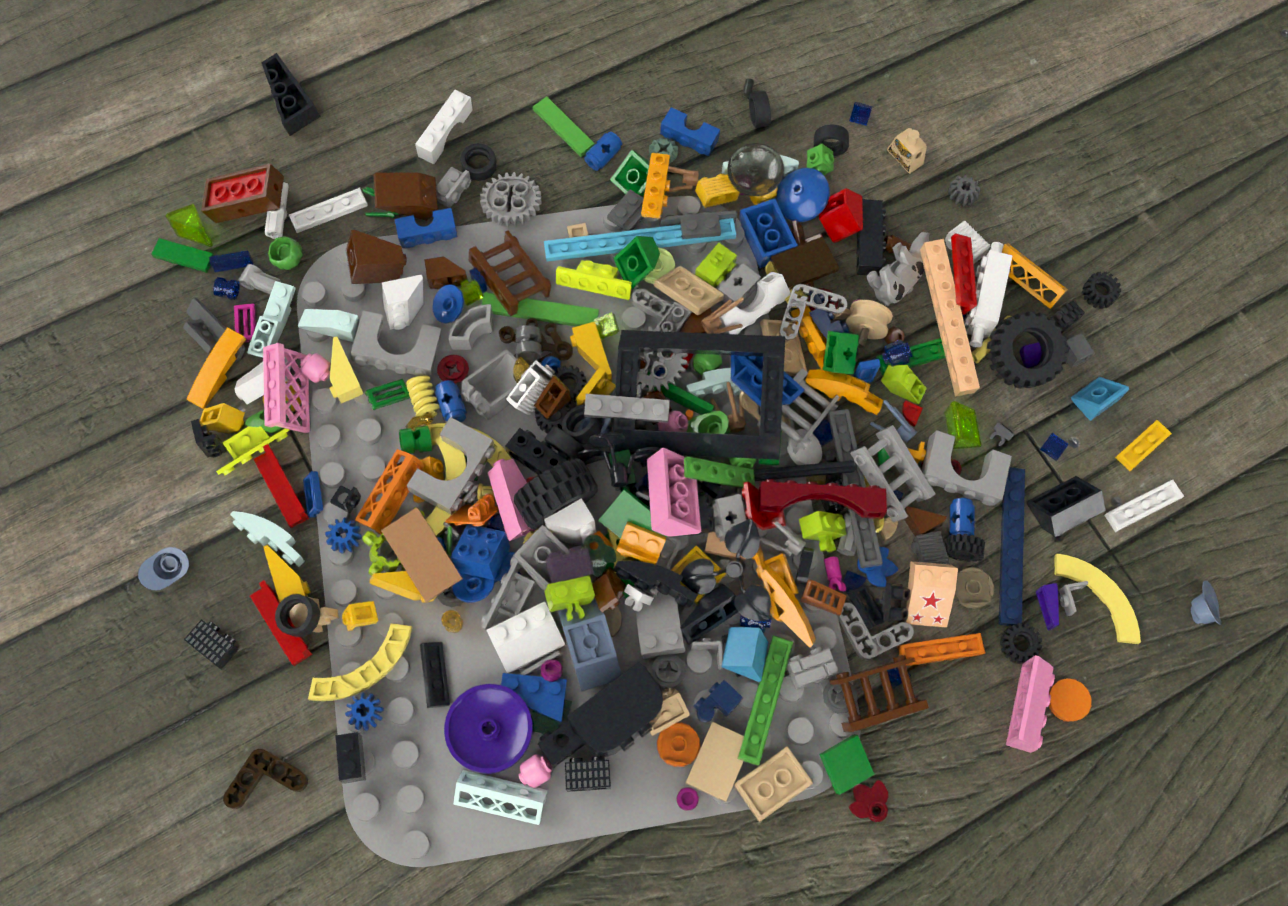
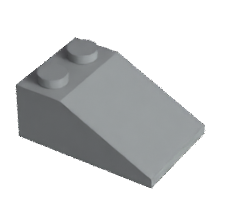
[513,525,587,591]
[634,592,686,659]

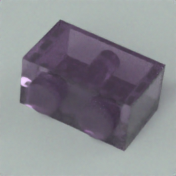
[545,545,594,583]

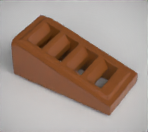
[800,579,847,616]

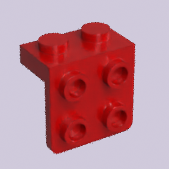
[742,481,786,531]

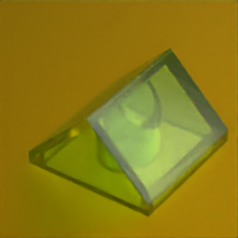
[165,203,213,248]
[944,401,982,449]

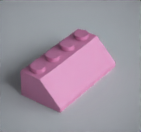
[647,448,701,537]
[1006,655,1055,753]

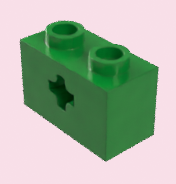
[823,331,859,374]

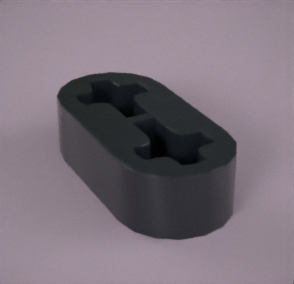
[795,547,814,587]

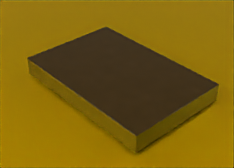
[770,237,839,290]

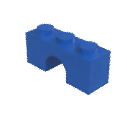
[660,107,720,156]
[395,208,458,248]

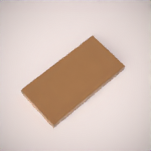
[381,507,463,602]

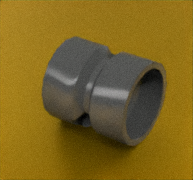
[516,325,542,362]

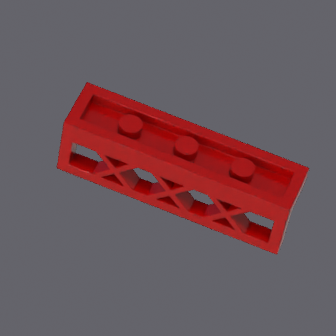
[951,233,977,316]
[253,444,309,528]
[250,580,313,666]

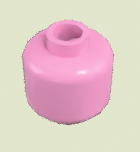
[300,353,331,383]
[658,411,688,432]
[518,754,553,788]

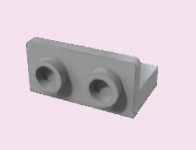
[436,167,471,208]

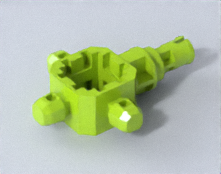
[362,507,425,576]

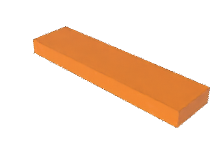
[898,633,985,666]

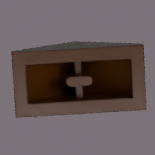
[534,375,571,419]
[904,506,947,537]

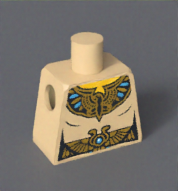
[887,128,927,174]

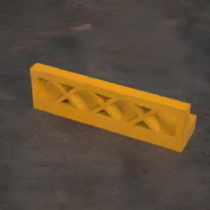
[1002,243,1068,309]

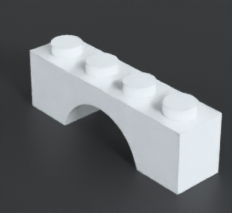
[415,90,472,164]
[719,272,791,335]

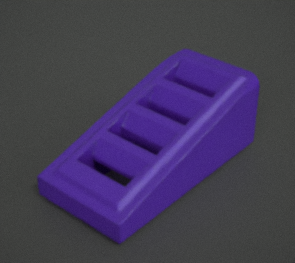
[1036,583,1059,630]

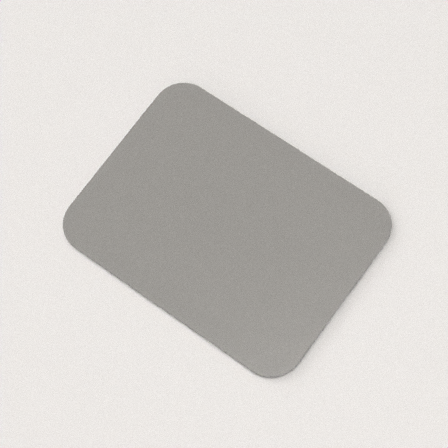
[297,196,861,867]

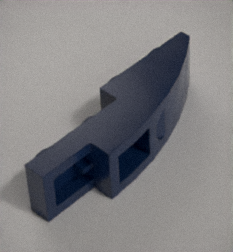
[809,288,858,356]

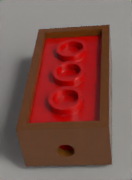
[201,164,284,223]

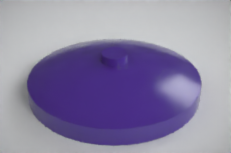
[444,684,533,774]

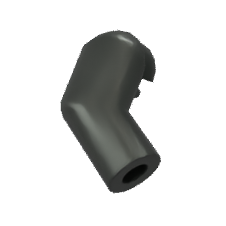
[743,79,757,100]

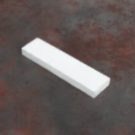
[289,188,368,233]
[1104,480,1184,532]

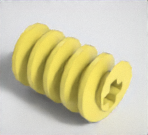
[406,375,440,420]

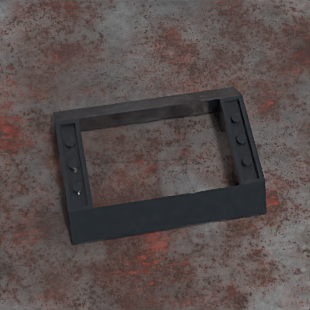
[613,330,785,460]

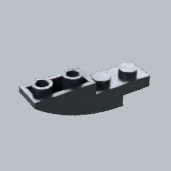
[613,561,698,607]

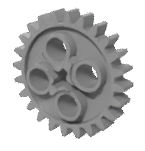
[480,172,542,227]
[637,326,688,392]

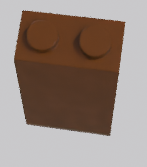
[346,230,407,284]

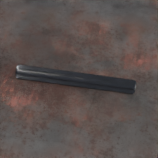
[754,460,855,481]

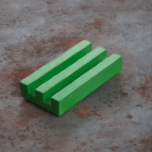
[365,379,410,410]

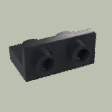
[191,419,227,458]

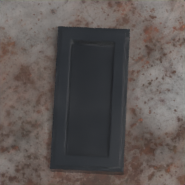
[847,585,886,630]

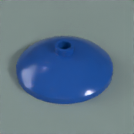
[775,168,830,222]

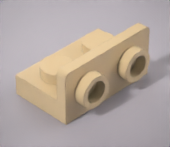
[650,688,690,736]

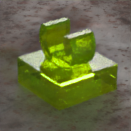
[459,279,483,306]
[594,312,619,339]

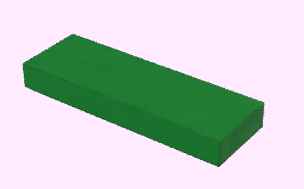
[151,238,215,273]

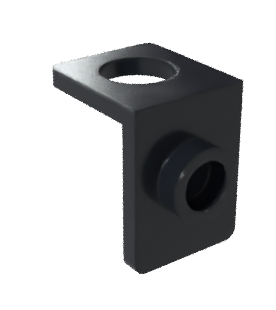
[330,485,361,513]

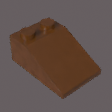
[373,173,438,221]

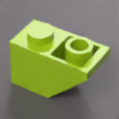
[881,365,927,404]

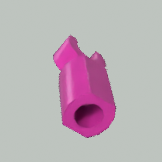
[824,557,846,592]

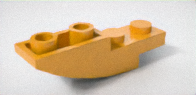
[805,369,883,415]

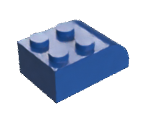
[740,199,798,268]

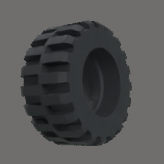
[987,311,1069,388]
[514,459,598,529]

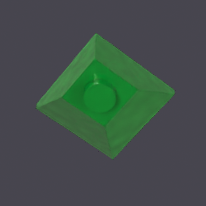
[610,150,650,198]
[613,236,660,290]

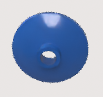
[433,285,464,324]
[452,573,495,603]

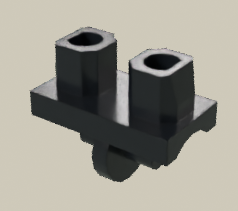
[876,583,910,622]

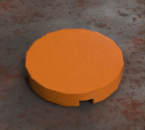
[1049,679,1091,722]
[657,723,700,767]

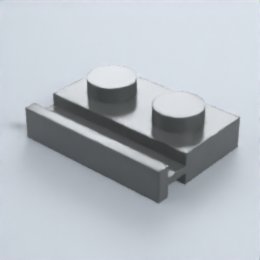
[607,189,644,231]

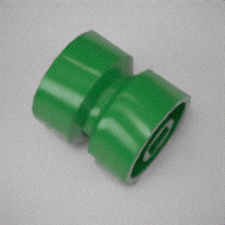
[399,426,432,454]

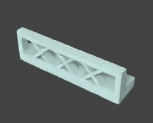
[453,770,548,825]

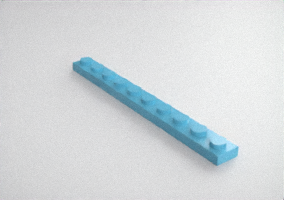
[544,218,736,262]

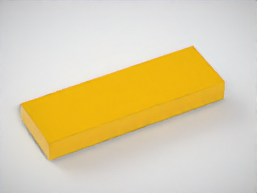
[1115,420,1172,471]

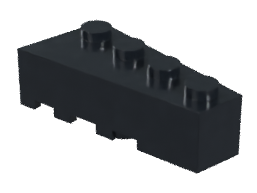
[261,53,321,136]

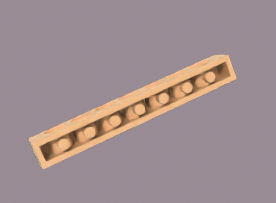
[920,239,980,397]

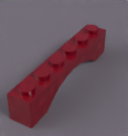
[758,479,887,519]

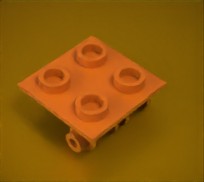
[445,494,499,526]

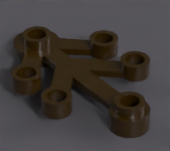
[499,318,573,365]

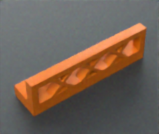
[355,449,425,535]

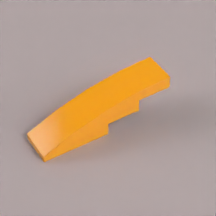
[187,327,246,409]
[760,565,816,647]

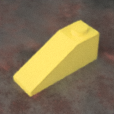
[329,336,363,404]

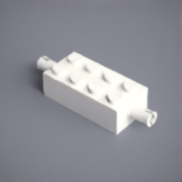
[964,242,1012,347]

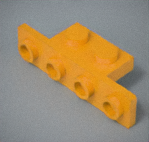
[641,153,671,218]
[790,305,827,370]
[752,546,799,622]

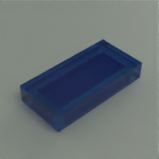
[209,250,254,272]

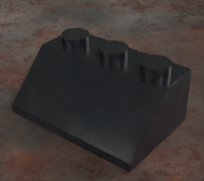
[1026,476,1106,537]

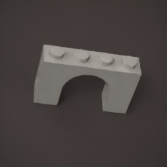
[351,310,441,377]
[407,417,495,515]
[921,430,1012,506]

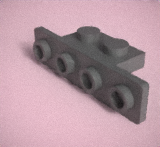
[660,210,737,239]
[183,298,245,363]

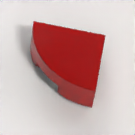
[902,400,923,427]

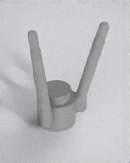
[760,522,806,556]

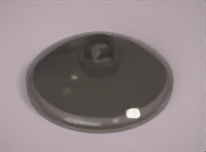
[727,143,784,196]

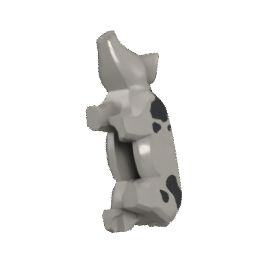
[867,232,930,306]

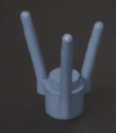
[870,400,917,443]

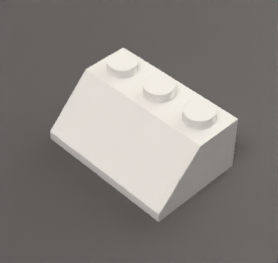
[382,275,424,330]
[544,498,596,546]
[487,601,565,673]

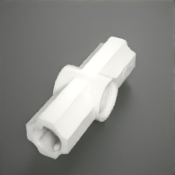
[265,182,289,239]

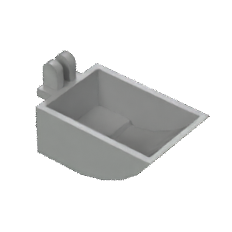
[461,349,527,420]

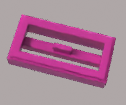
[234,303,256,343]

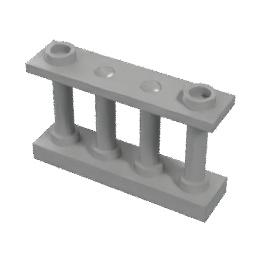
[757,368,840,454]
[850,425,935,522]

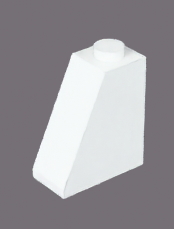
[235,356,291,404]

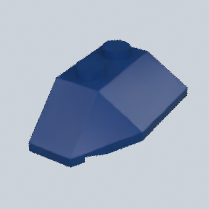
[731,355,805,407]

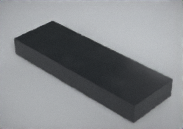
[420,642,450,708]

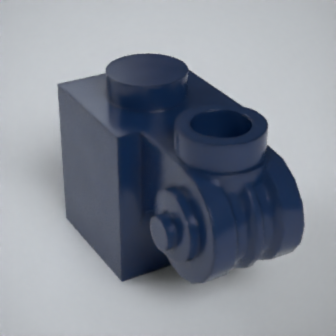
[693,680,743,723]

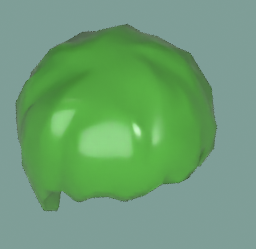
[268,236,303,270]

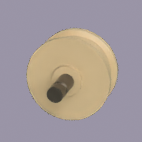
[846,300,893,348]

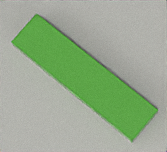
[533,96,595,157]

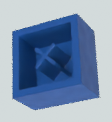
[451,524,510,580]

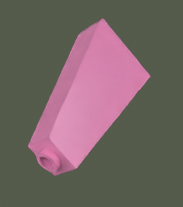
[487,459,536,541]

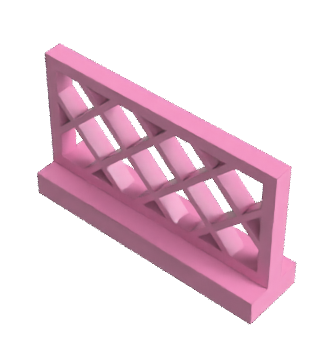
[263,343,310,433]

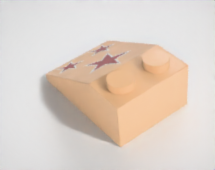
[905,561,958,627]

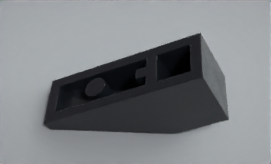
[680,584,738,645]

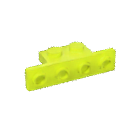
[556,260,632,300]
[216,426,289,476]

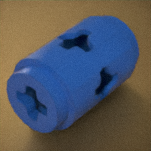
[584,132,622,171]
[435,380,467,422]
[949,498,975,536]

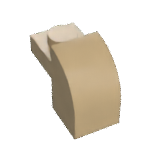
[289,597,339,632]

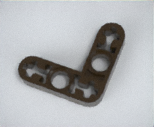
[223,749,308,809]

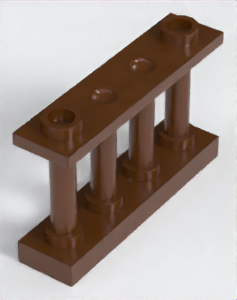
[468,230,551,317]
[830,655,929,732]

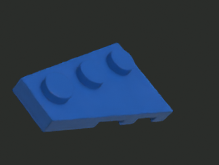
[501,673,567,723]

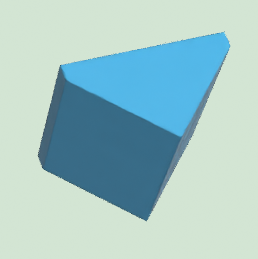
[1071,377,1129,421]
[721,627,769,682]

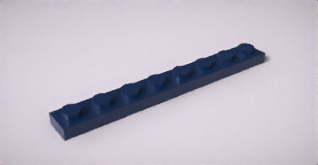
[999,467,1025,626]

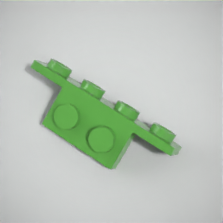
[684,457,755,488]

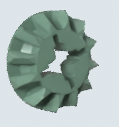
[649,137,678,163]

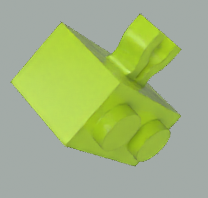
[695,243,737,288]
[799,511,847,552]
[544,575,595,621]

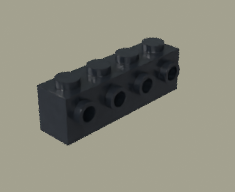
[856,199,886,276]
[505,428,568,475]

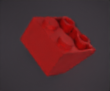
[819,188,863,243]

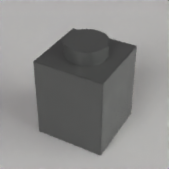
[1065,333,1094,368]

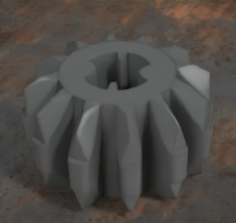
[948,174,981,207]

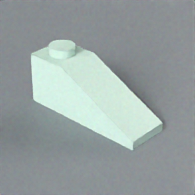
[298,309,360,343]

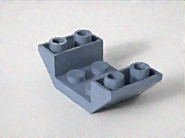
[558,597,622,692]

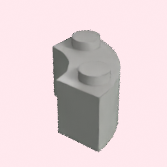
[449,304,493,350]

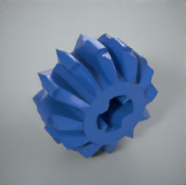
[325,517,362,554]
[345,693,384,731]

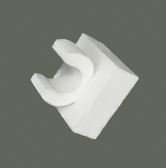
[624,584,654,612]

